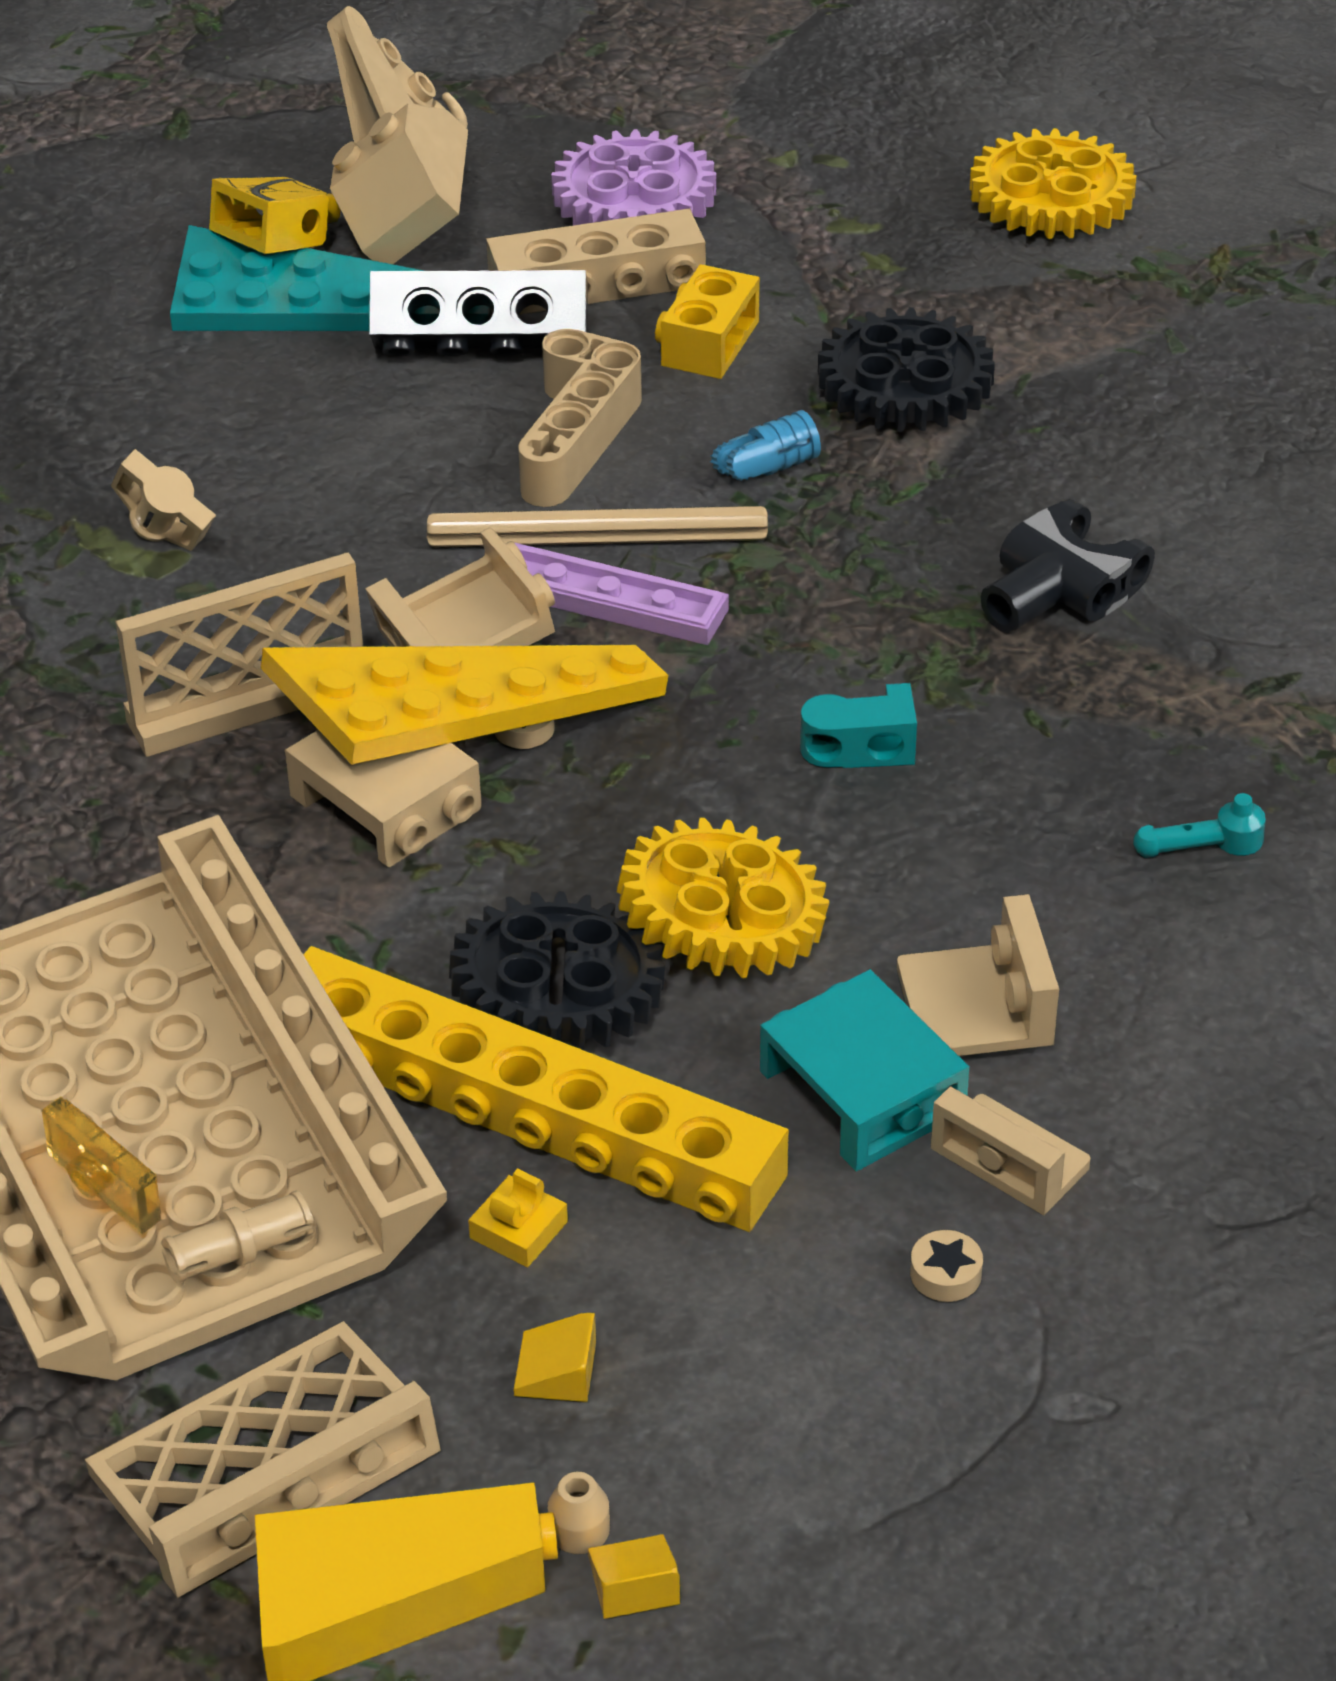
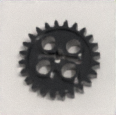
[818,307,995,432]
[449,891,665,1050]

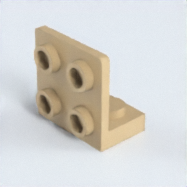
[897,894,1059,1056]

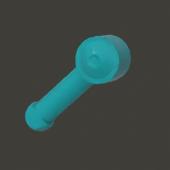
[1133,793,1266,858]

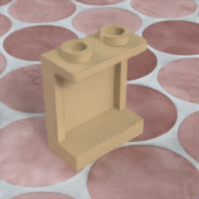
[365,527,555,647]
[285,730,481,867]

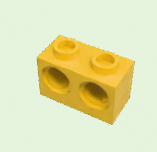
[655,264,760,379]

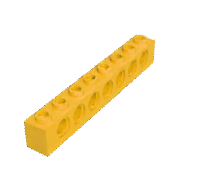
[303,946,789,1233]

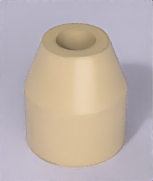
[548,1472,610,1554]

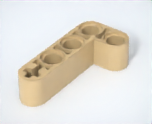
[518,329,642,507]

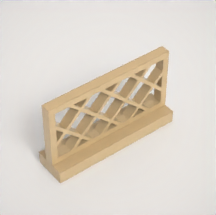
[116,552,363,757]
[85,1321,441,1598]

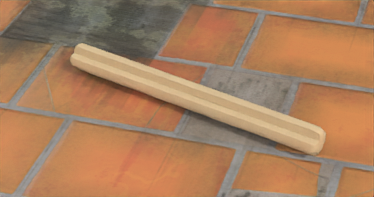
[427,506,768,547]

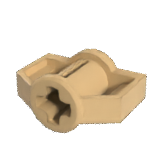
[111,449,216,551]

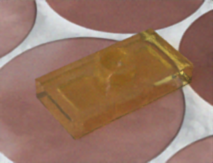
[41,1096,161,1234]

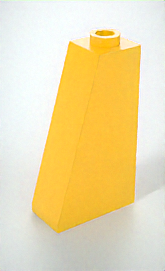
[255,1482,558,1681]

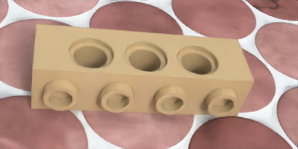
[486,208,706,314]

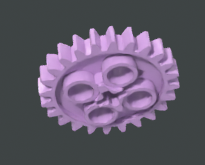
[551,129,716,226]

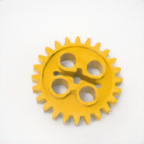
[969,128,1136,239]
[616,818,829,978]

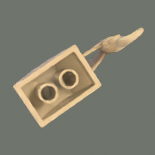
[327,6,468,264]

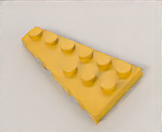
[260,645,669,765]

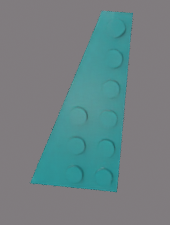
[170,225,491,331]

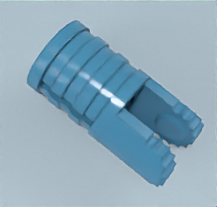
[710,410,821,481]

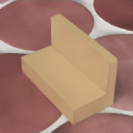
[931,1086,1091,1215]

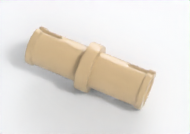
[161,1190,314,1283]

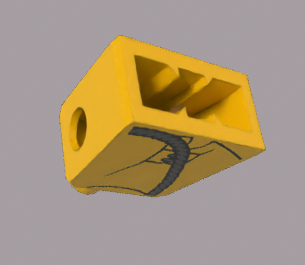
[209,177,341,254]

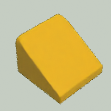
[514,1313,596,1402]
[588,1534,680,1619]

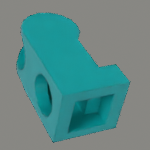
[800,683,917,768]

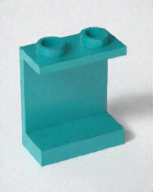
[760,969,970,1172]

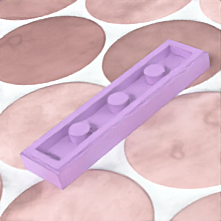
[515,543,729,645]

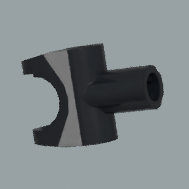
[980,499,1155,633]

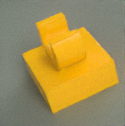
[468,1168,568,1268]

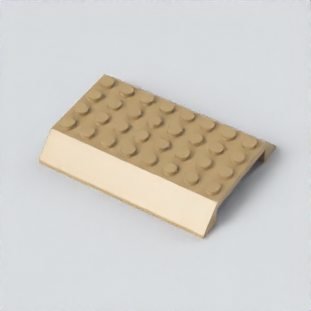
[0,814,447,1380]

